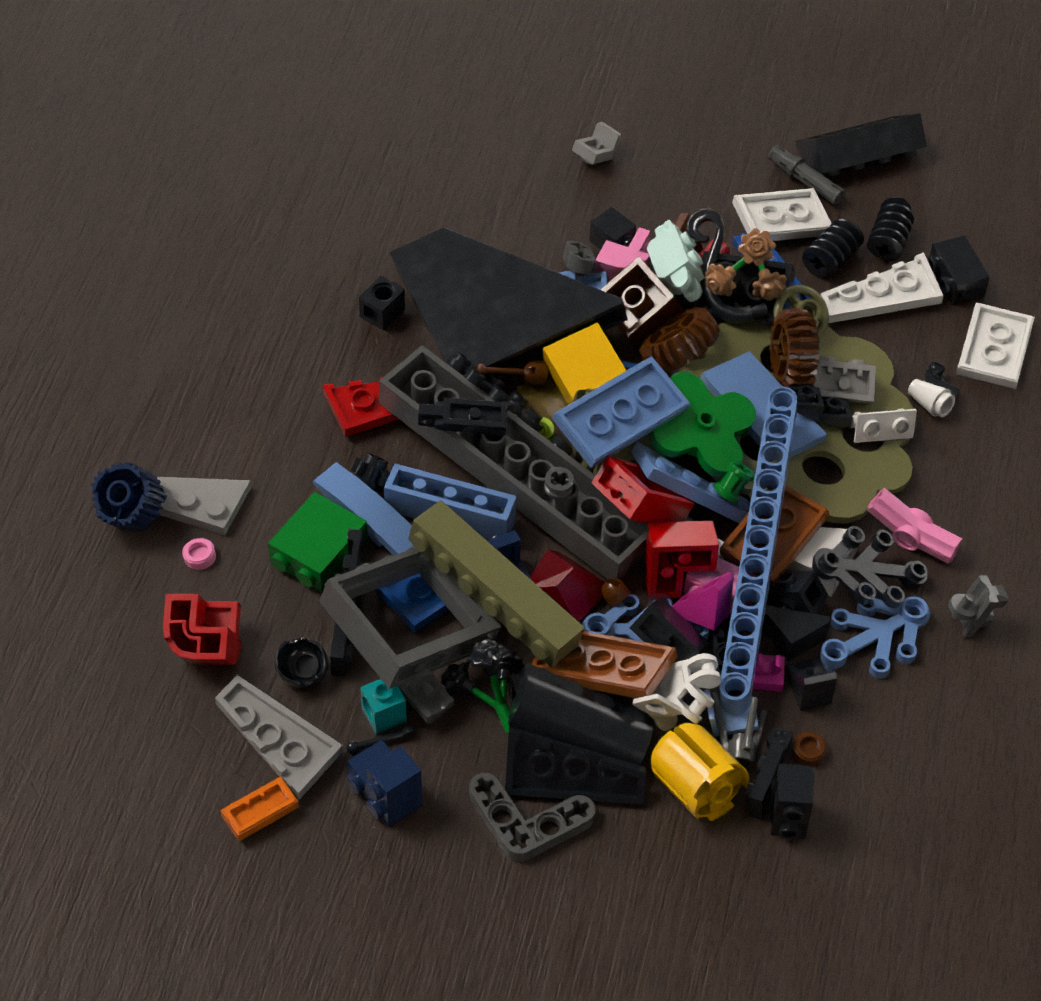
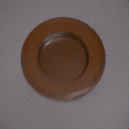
[791,731,827,767]

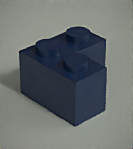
[346,740,422,827]

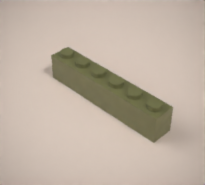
[408,500,585,668]

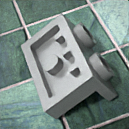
[812,356,876,405]

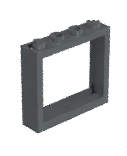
[319,547,501,689]

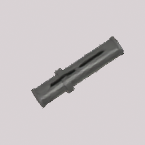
[768,144,845,206]

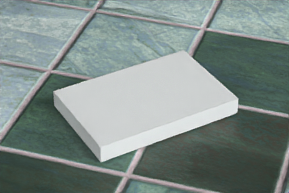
[732,188,832,241]
[956,302,1035,389]

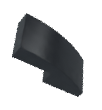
[788,385,852,428]

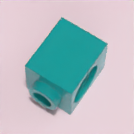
[360,679,407,735]

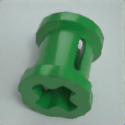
[714,460,755,503]

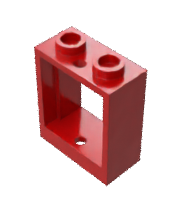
[591,456,695,523]

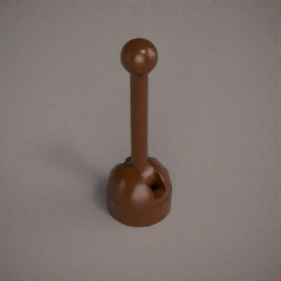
[475,360,548,385]

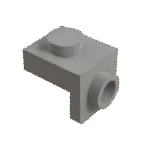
[572,122,621,165]

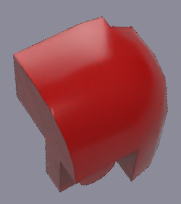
[163,594,242,665]

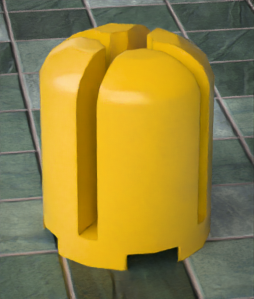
[651,723,750,821]

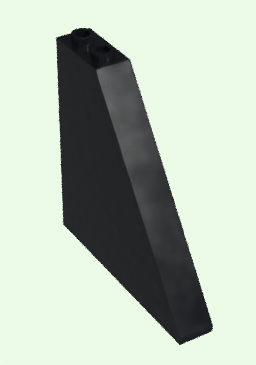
[390,227,628,389]

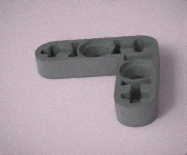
[469,773,595,862]

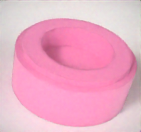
[182,538,216,570]

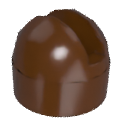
[601,578,630,607]

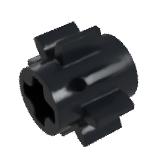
[350,453,391,491]

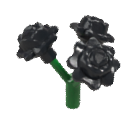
[441,639,524,734]

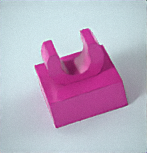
[753,654,785,692]

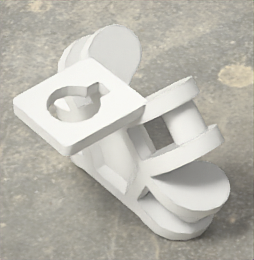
[633,653,721,731]

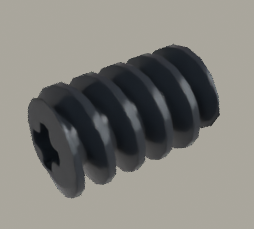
[866,197,915,261]
[802,219,864,278]

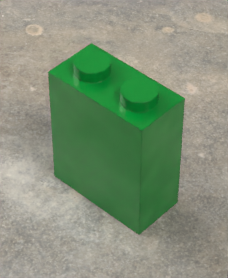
[268,492,368,592]

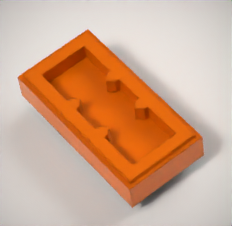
[220,776,299,842]

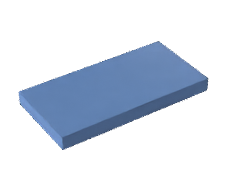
[700,351,827,463]
[552,356,691,468]

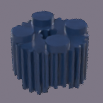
[91,462,167,531]

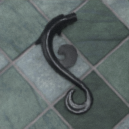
[686,209,769,325]

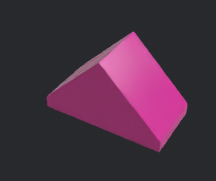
[672,571,734,630]

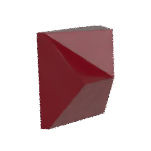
[530,550,606,623]

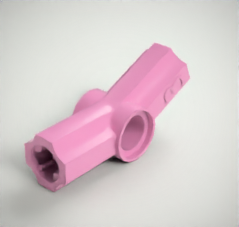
[867,488,963,564]

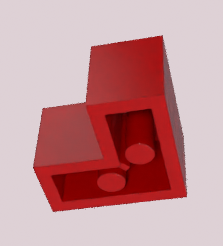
[643,521,719,599]

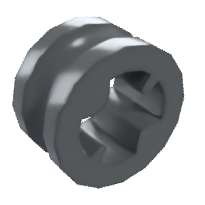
[544,467,574,500]

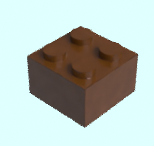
[600,256,685,349]

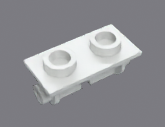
[850,408,917,443]

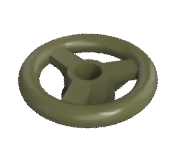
[774,285,829,339]

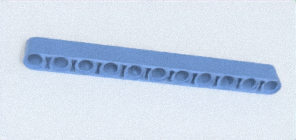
[720,387,797,714]

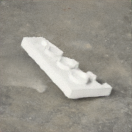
[820,252,943,323]

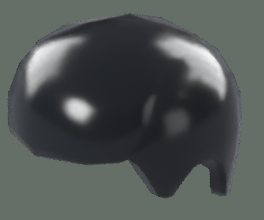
[274,637,328,688]

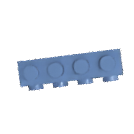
[384,464,517,539]

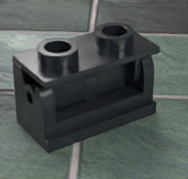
[927,235,990,305]
[630,597,710,662]

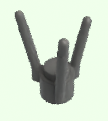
[711,692,767,768]

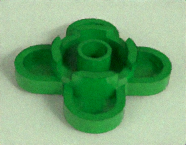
[649,372,756,478]

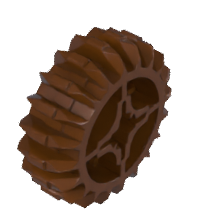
[639,307,720,373]
[769,308,820,388]

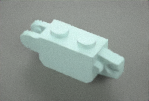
[647,220,705,302]

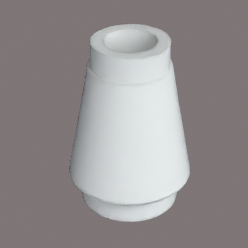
[908,379,955,417]

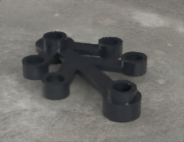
[446,351,544,431]
[812,526,928,608]

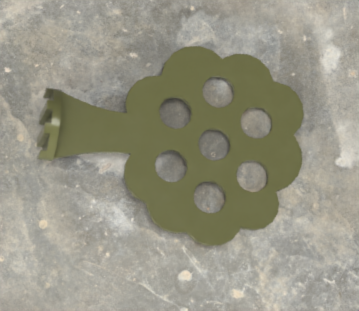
[572,321,917,524]

